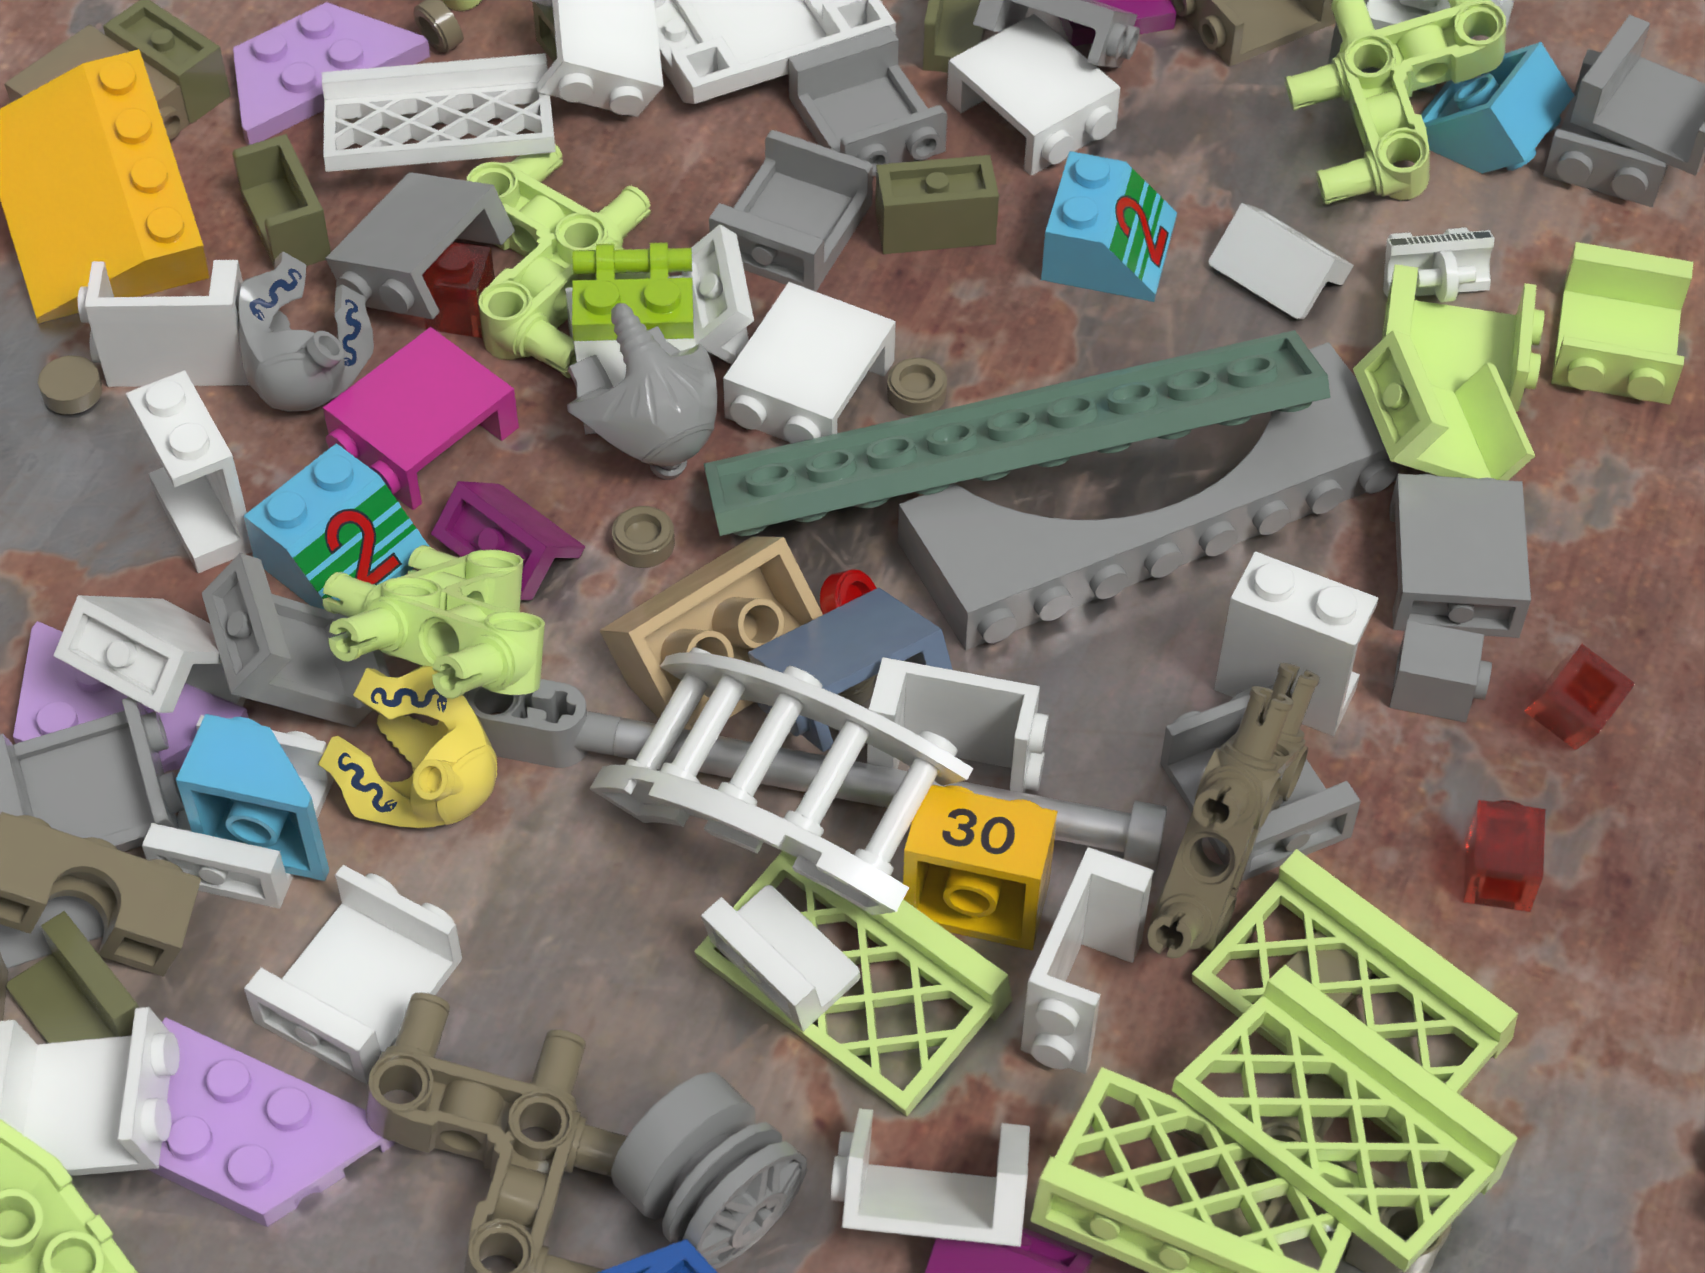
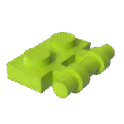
[572,242,694,341]

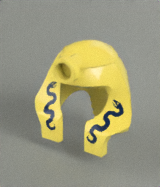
[318,665,497,828]

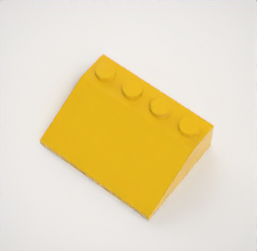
[0,49,210,324]

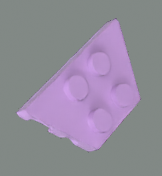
[233,2,430,145]
[13,621,249,773]
[147,1017,396,1227]

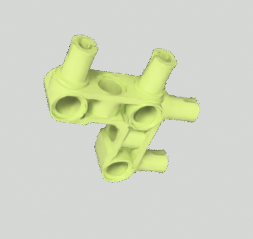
[1285,0,1506,205]
[467,144,651,378]
[323,545,545,699]

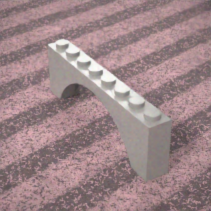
[898,342,1400,651]

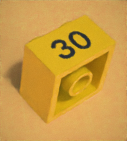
[903,784,1058,951]

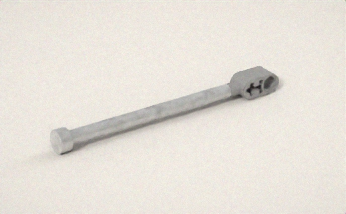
[464,679,1168,872]

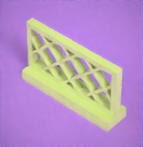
[1192,849,1518,1143]
[694,850,1012,1117]
[1172,965,1518,1273]
[1030,1067,1363,1273]

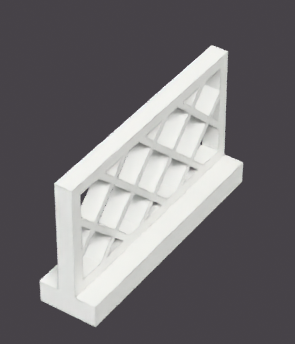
[322,53,556,172]

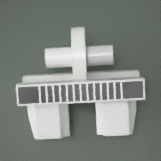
[1383,228,1494,302]

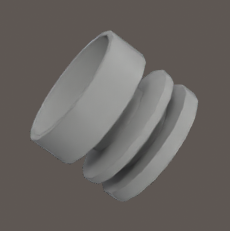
[611,1072,807,1269]

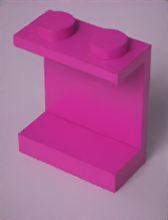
[323,327,519,510]

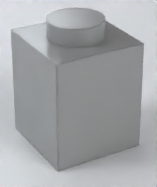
[1389,620,1492,723]

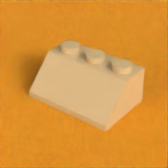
[599,537,823,730]

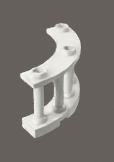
[590,647,973,915]

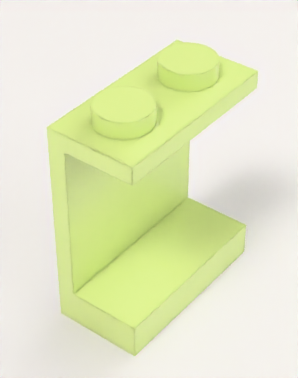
[1551,242,1693,404]
[1382,264,1545,412]
[1353,330,1535,480]

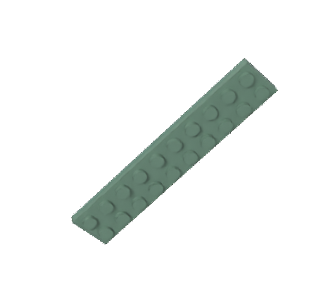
[704,330,1330,536]

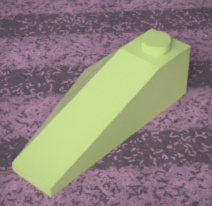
[0,1119,138,1273]

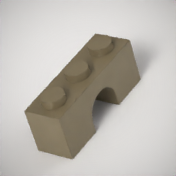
[0,812,202,977]

